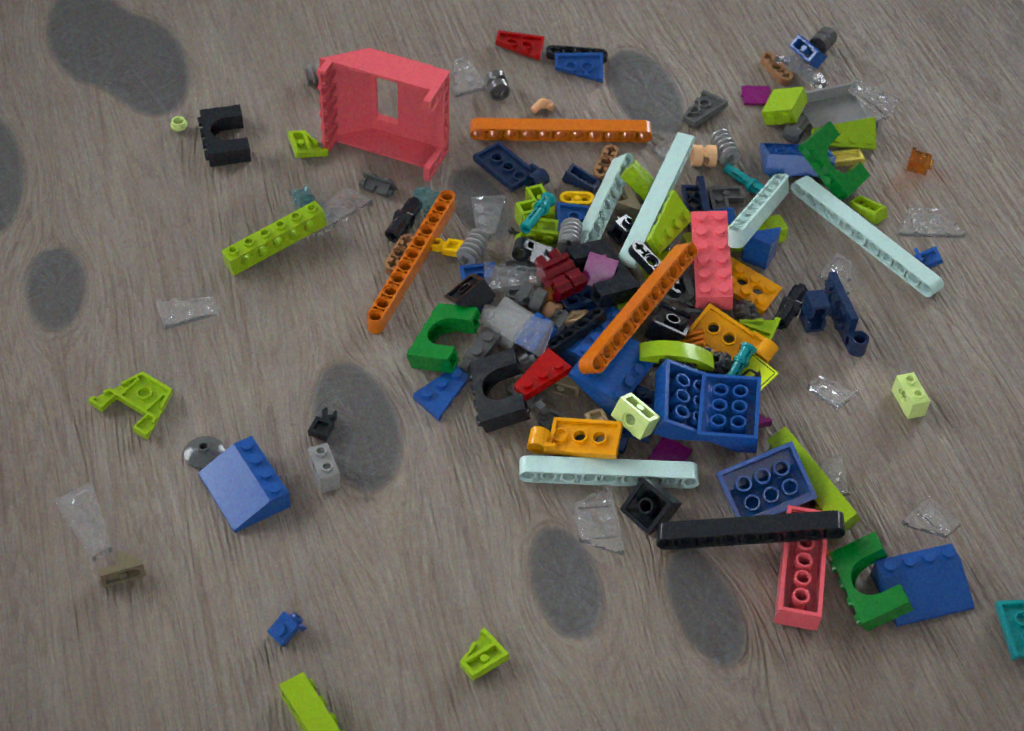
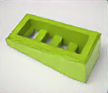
[849,195,887,225]

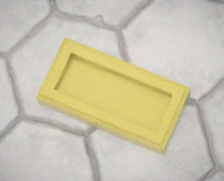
[831,148,865,167]

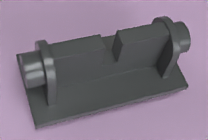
[359,172,397,197]

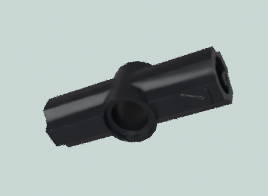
[385,197,422,243]
[773,283,809,330]

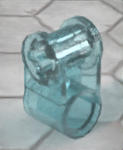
[290,185,315,209]

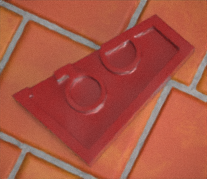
[495,30,545,61]
[514,348,572,401]

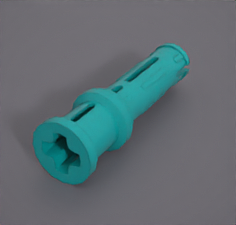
[723,163,764,195]
[520,192,556,234]
[727,342,757,376]

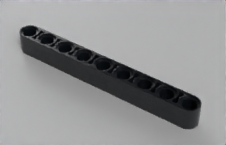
[656,510,845,550]

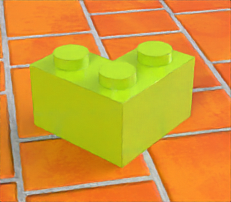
[515,184,555,228]

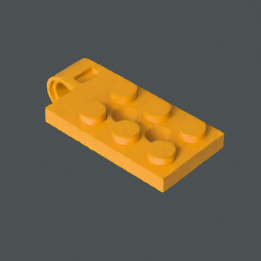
[731,257,783,315]
[688,303,779,364]
[527,417,623,460]

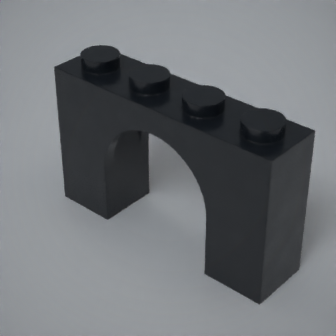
[197,104,251,167]
[565,239,641,308]
[468,348,531,433]

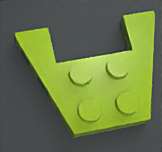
[88,371,173,440]

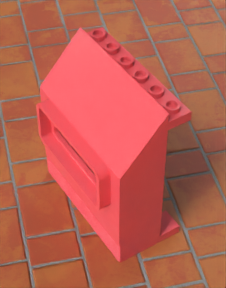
[317,48,450,182]

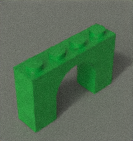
[797,121,870,200]
[407,303,482,374]
[829,531,914,632]

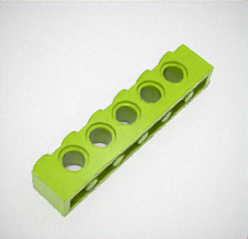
[221,201,327,276]

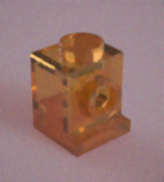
[906,147,934,176]

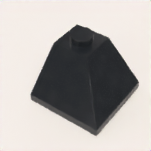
[444,273,496,308]
[644,301,695,341]
[620,477,682,535]

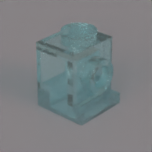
[412,185,440,214]

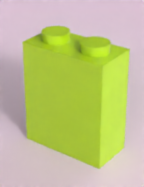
[761,86,808,126]

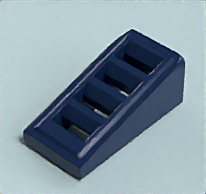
[562,163,601,193]

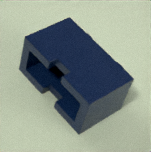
[799,290,830,333]

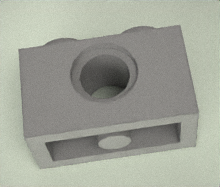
[308,443,341,494]

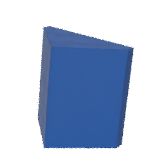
[741,227,781,270]

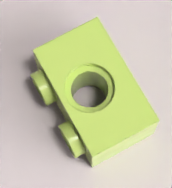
[891,372,930,419]
[611,392,660,440]

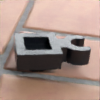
[308,407,337,441]

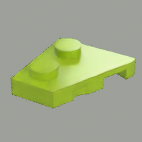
[288,130,328,158]
[732,317,781,340]
[460,627,509,681]

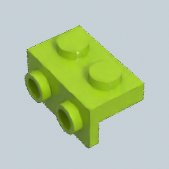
[521,215,559,243]

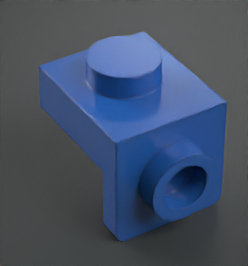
[914,246,943,269]
[267,611,307,647]

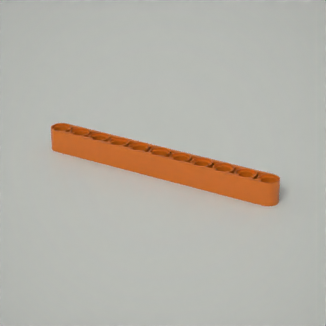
[470,118,652,143]
[367,190,455,334]
[578,242,698,375]

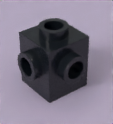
[607,214,634,245]

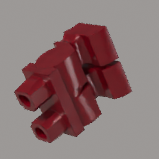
[534,248,588,304]

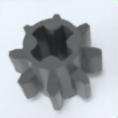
[734,299,757,321]
[713,351,734,374]
[518,353,536,375]

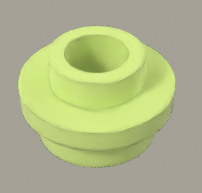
[170,116,188,132]

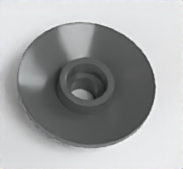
[184,436,225,469]

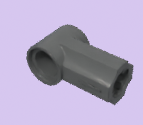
[782,114,810,144]

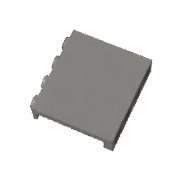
[801,82,882,132]

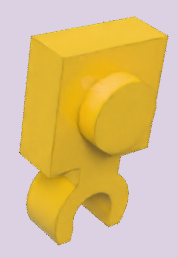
[431,238,464,257]

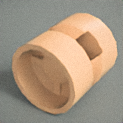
[690,145,717,167]

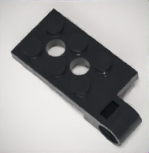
[512,237,587,285]

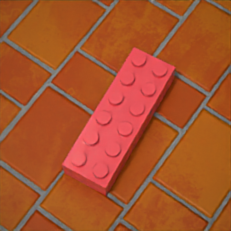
[690,211,733,310]
[774,505,827,631]

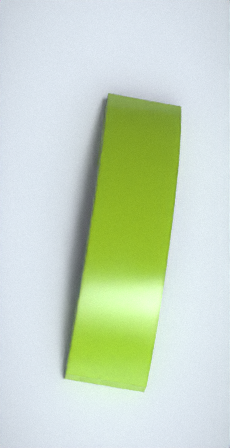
[638,340,714,371]

